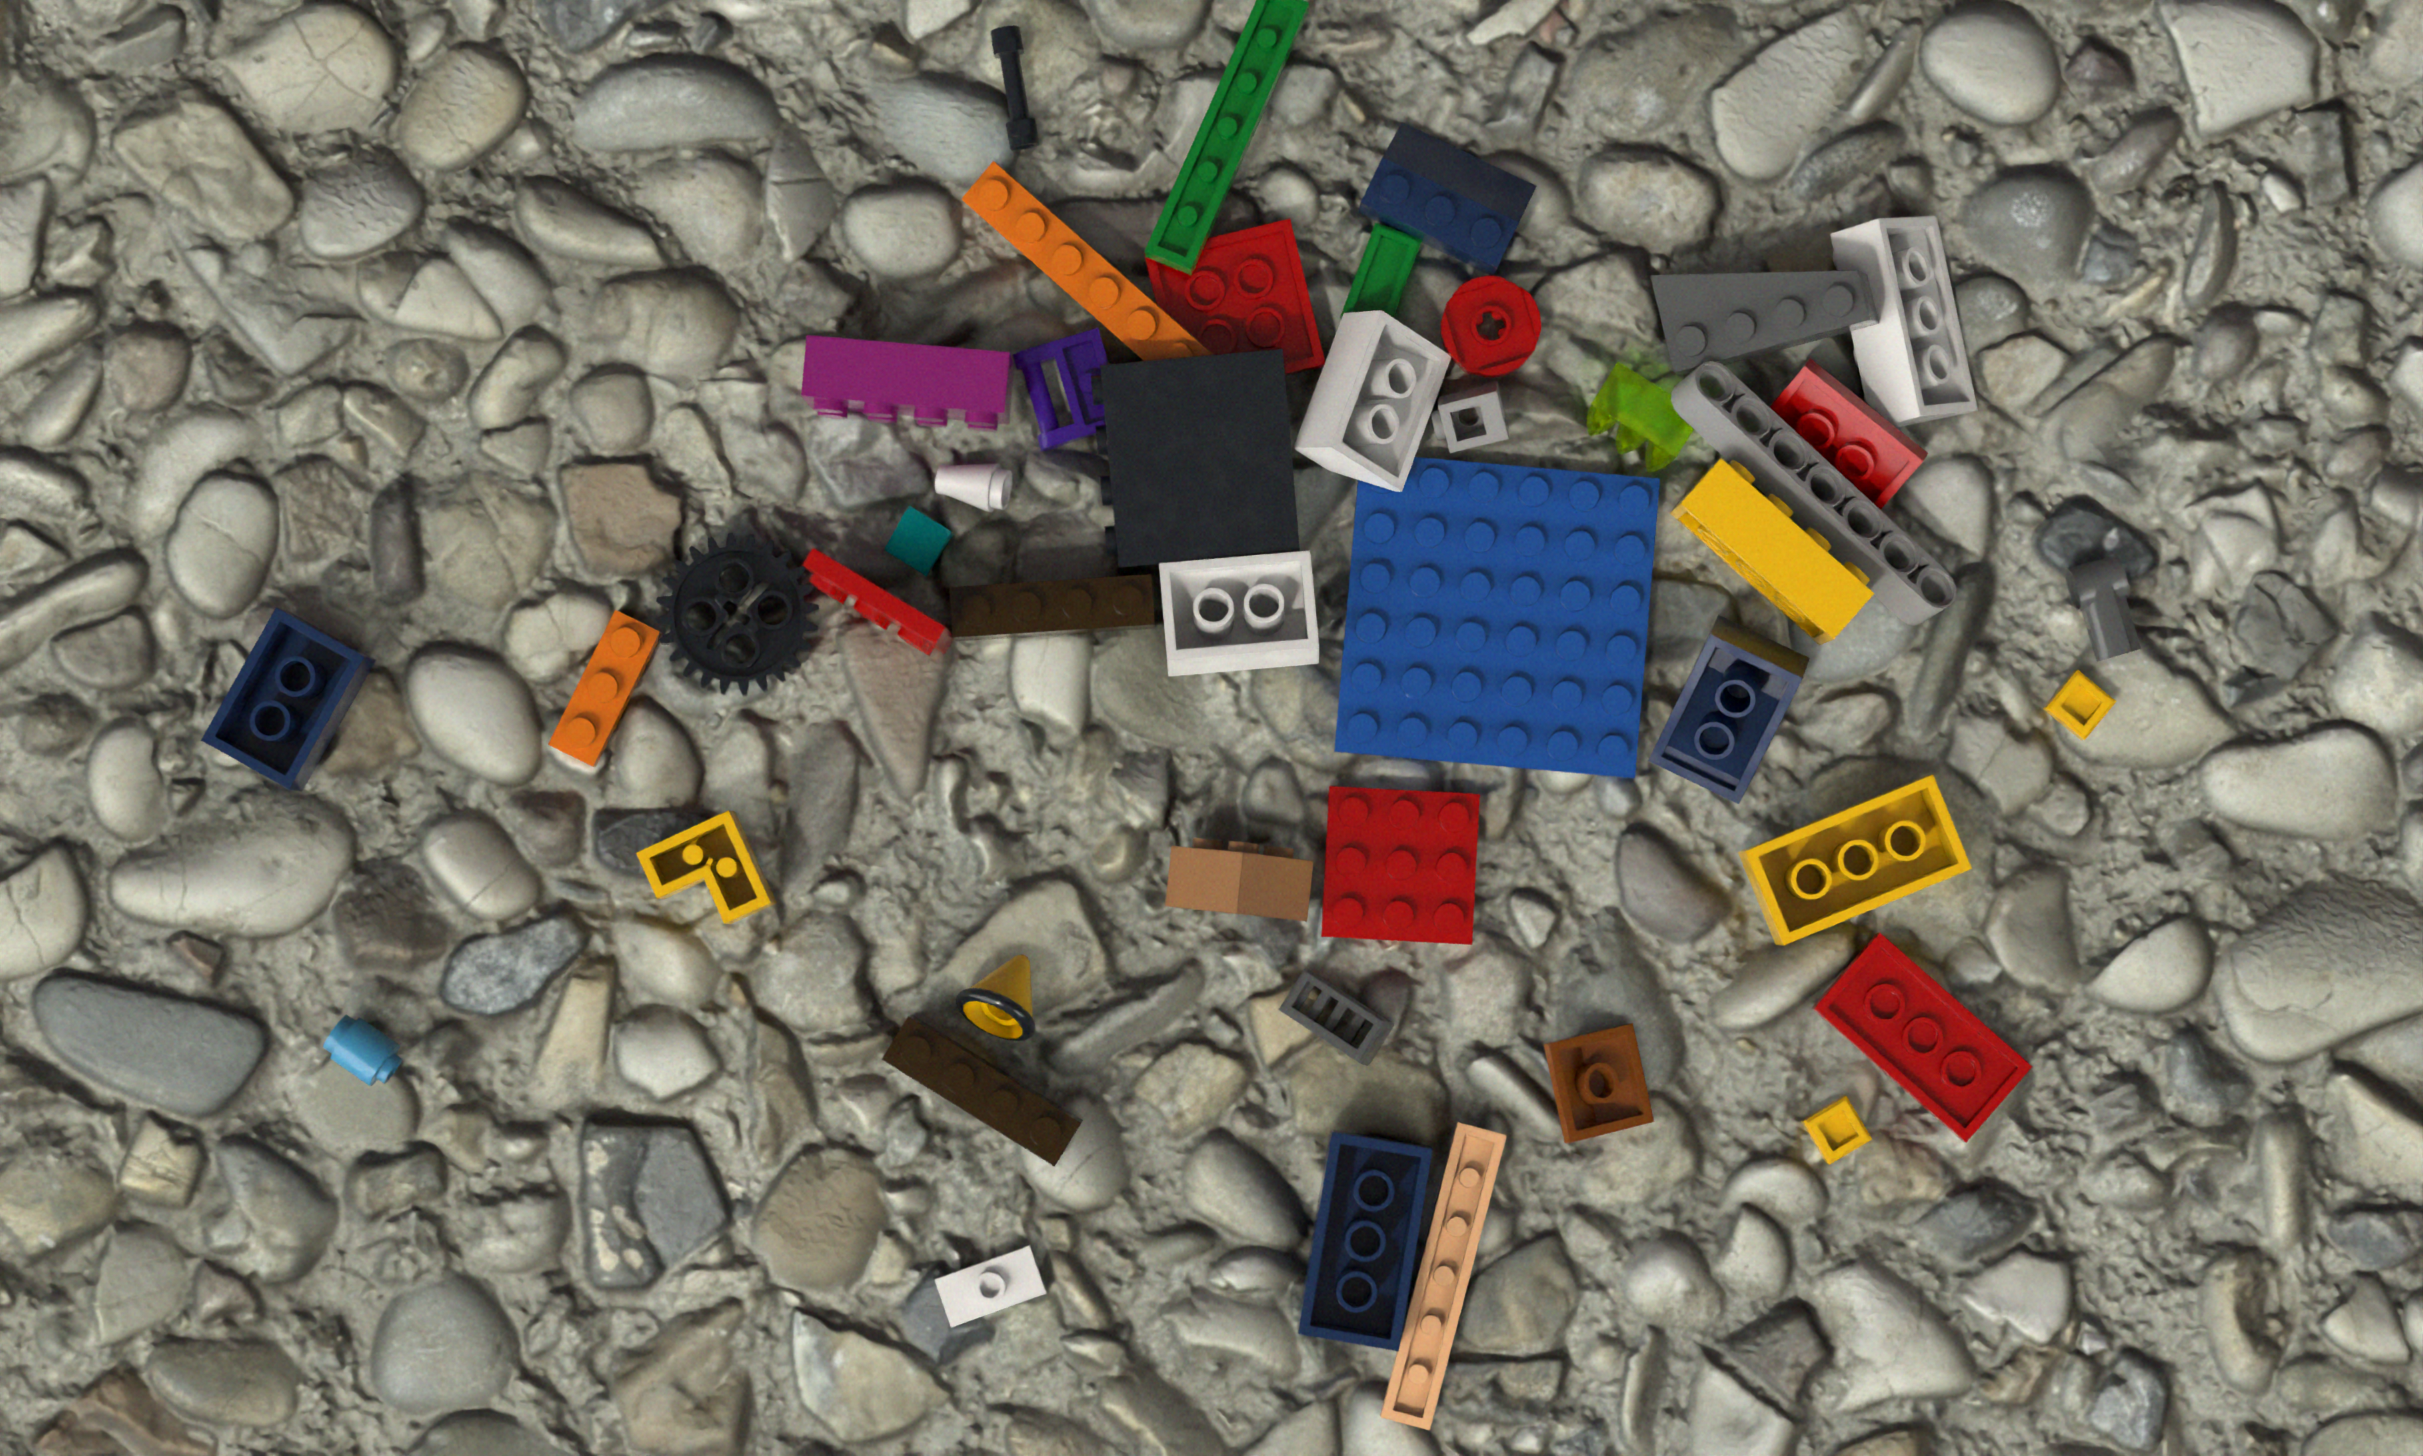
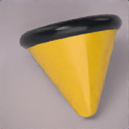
[956,954,1036,1041]

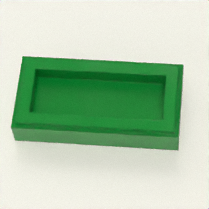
[1340,223,1422,319]

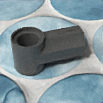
[2065,554,2141,661]

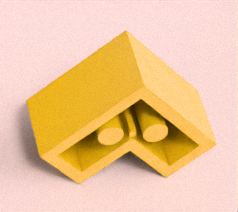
[636,810,777,924]

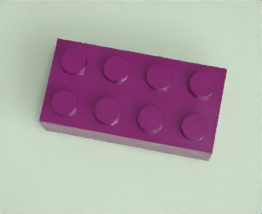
[801,335,1015,432]

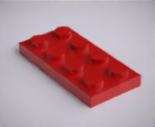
[1811,933,2033,1143]

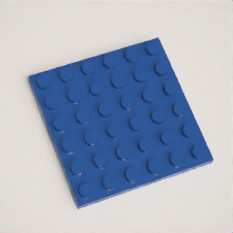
[1334,457,1660,779]

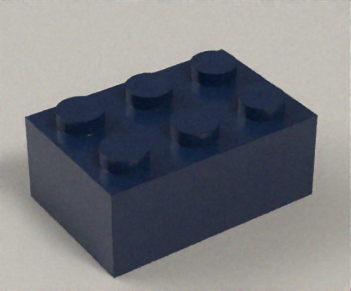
[201,607,376,791]

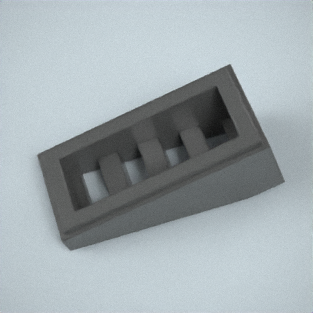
[1279,967,1394,1066]

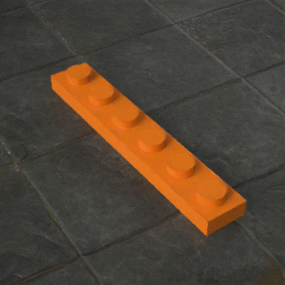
[961,161,1213,361]

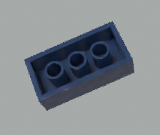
[1297,1129,1433,1351]

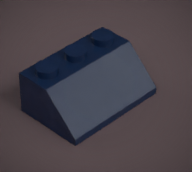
[1359,122,1537,276]

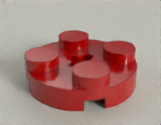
[1440,275,1541,378]

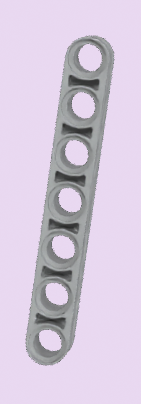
[1671,361,1956,625]

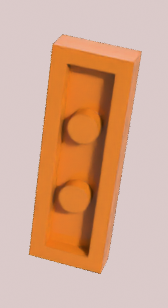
[548,610,662,767]

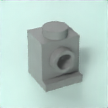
[1431,380,1509,453]

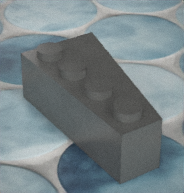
[1650,270,1879,376]

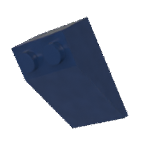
[1648,615,1810,804]

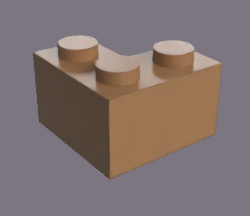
[1165,838,1313,921]

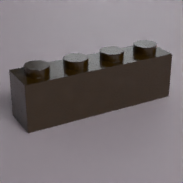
[949,574,1155,641]
[881,1015,1083,1167]

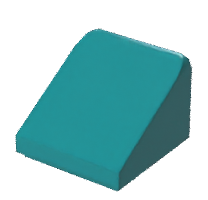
[884,505,953,577]

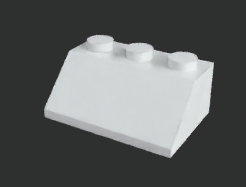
[1293,310,1451,492]
[1159,550,1319,677]

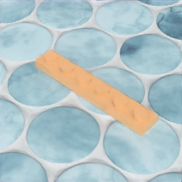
[1380,1121,1507,1430]

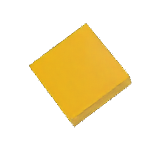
[2043,669,2117,741]
[1801,1095,1872,1165]

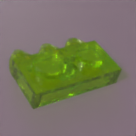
[1587,362,1694,473]

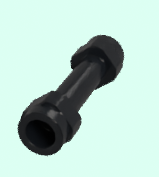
[990,26,1040,150]

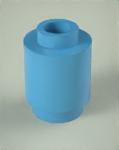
[323,1015,402,1086]

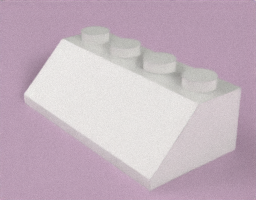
[1830,216,1978,427]

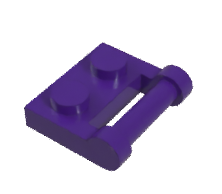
[1012,328,1109,451]

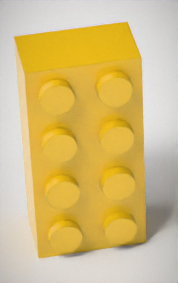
[1670,458,1875,646]
[1738,775,1972,946]

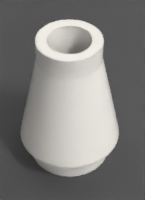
[935,463,1012,513]

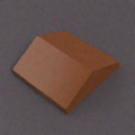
[1544,1023,1654,1143]

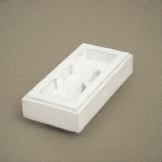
[934,1245,1047,1327]

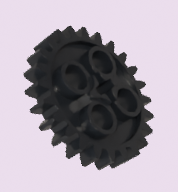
[655,533,819,697]

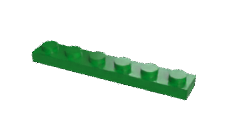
[1145,0,1310,275]

